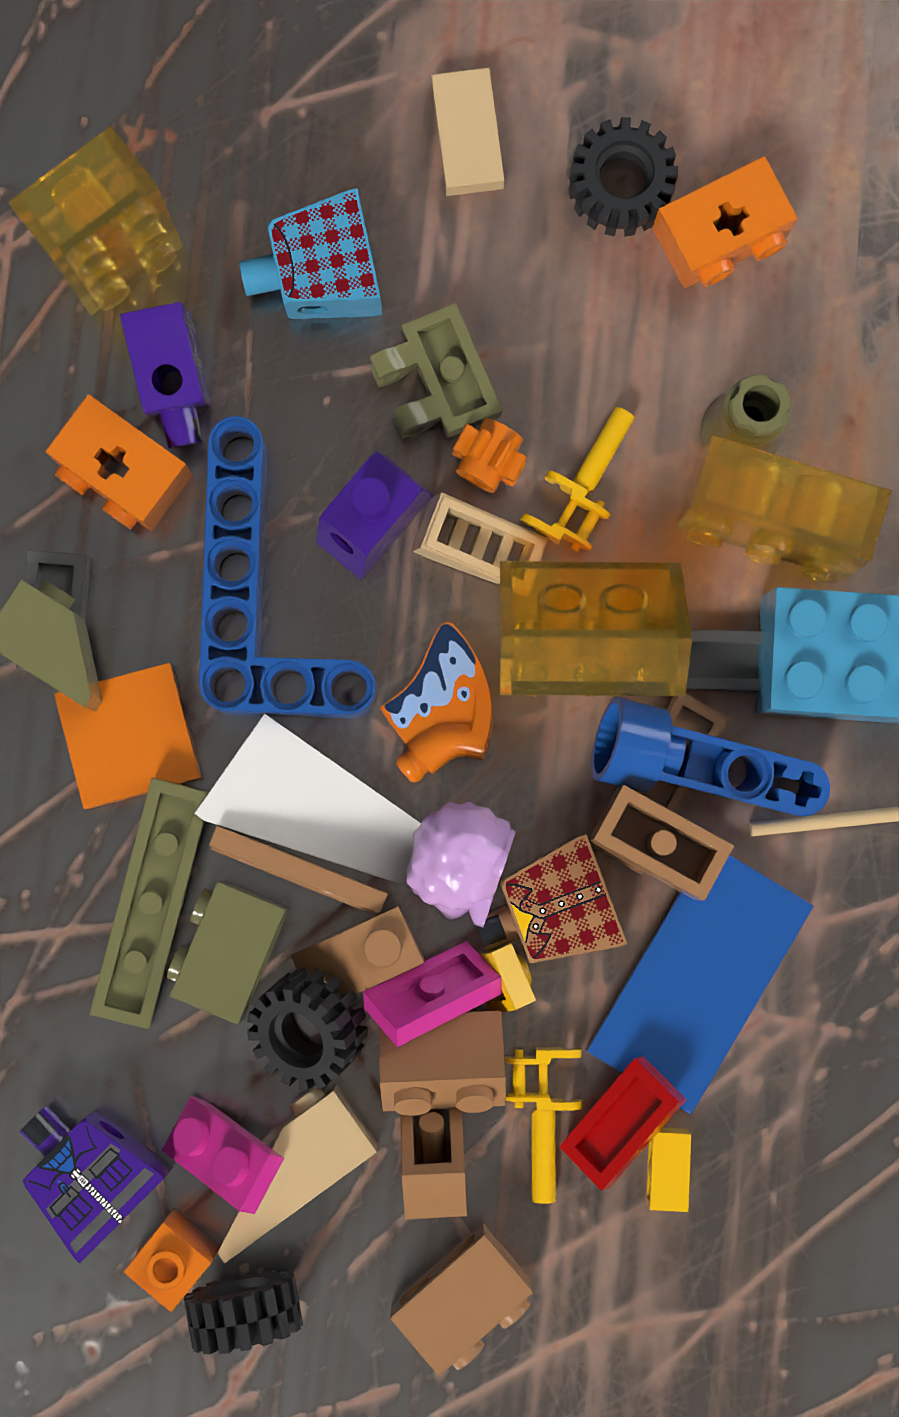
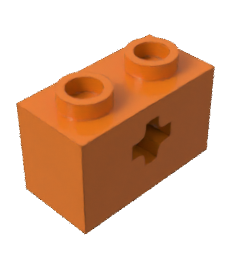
[652,156,798,289]
[45,394,194,532]

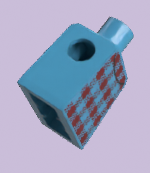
[239,188,383,319]

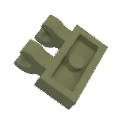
[369,303,503,441]

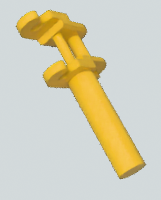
[520,407,635,552]
[504,1047,583,1204]

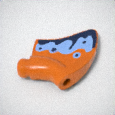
[380,622,493,783]

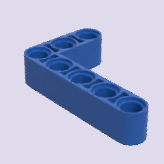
[199,416,378,719]

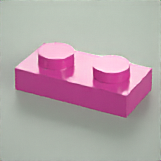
[363,941,501,1047]
[162,1096,284,1214]

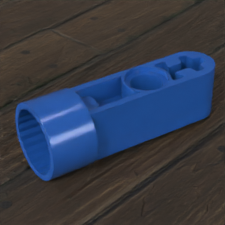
[591,697,830,816]

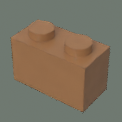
[589,785,734,901]
[379,1011,506,1116]
[390,1223,533,1376]

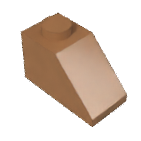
[291,904,425,995]
[400,1108,467,1219]

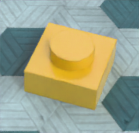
[480,943,536,1013]

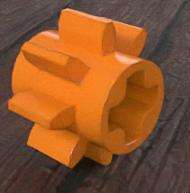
[452,418,528,493]

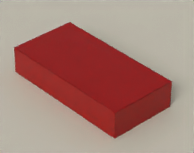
[559,1056,687,1191]

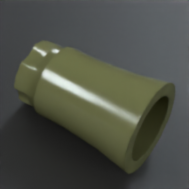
[701,374,792,471]

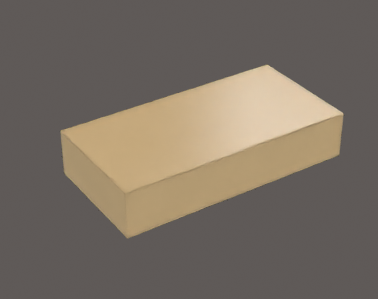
[431,68,505,196]

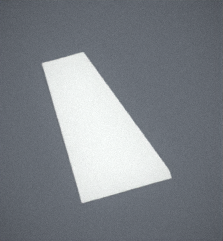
[195,714,421,886]

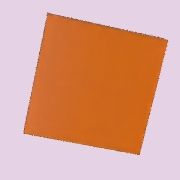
[54,663,203,810]

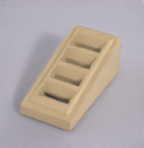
[411,492,549,594]

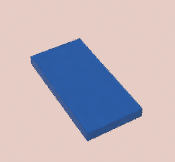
[585,855,814,1115]

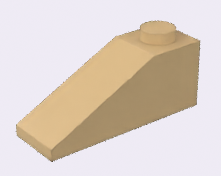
[218,1083,379,1263]

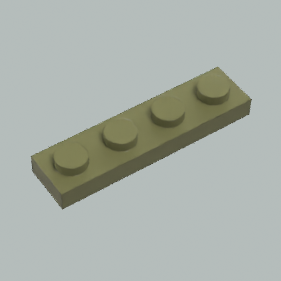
[89,777,210,1029]

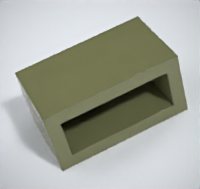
[167,881,290,1025]

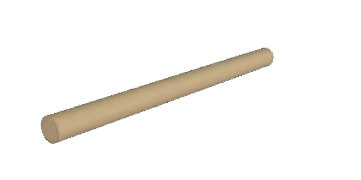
[749,806,899,837]

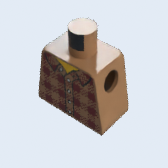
[477,834,627,963]

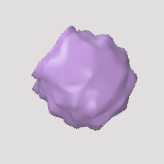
[406,801,516,928]

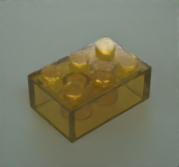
[8,126,183,316]
[676,435,892,583]
[498,561,692,697]

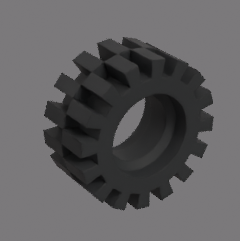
[569,117,678,237]
[247,968,368,1090]
[184,1270,303,1355]

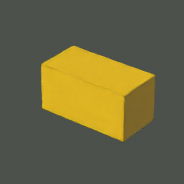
[646,1127,691,1212]

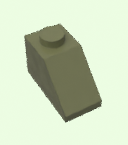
[0,579,102,712]

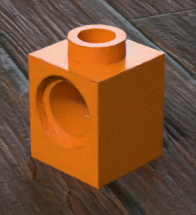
[123,1208,220,1312]

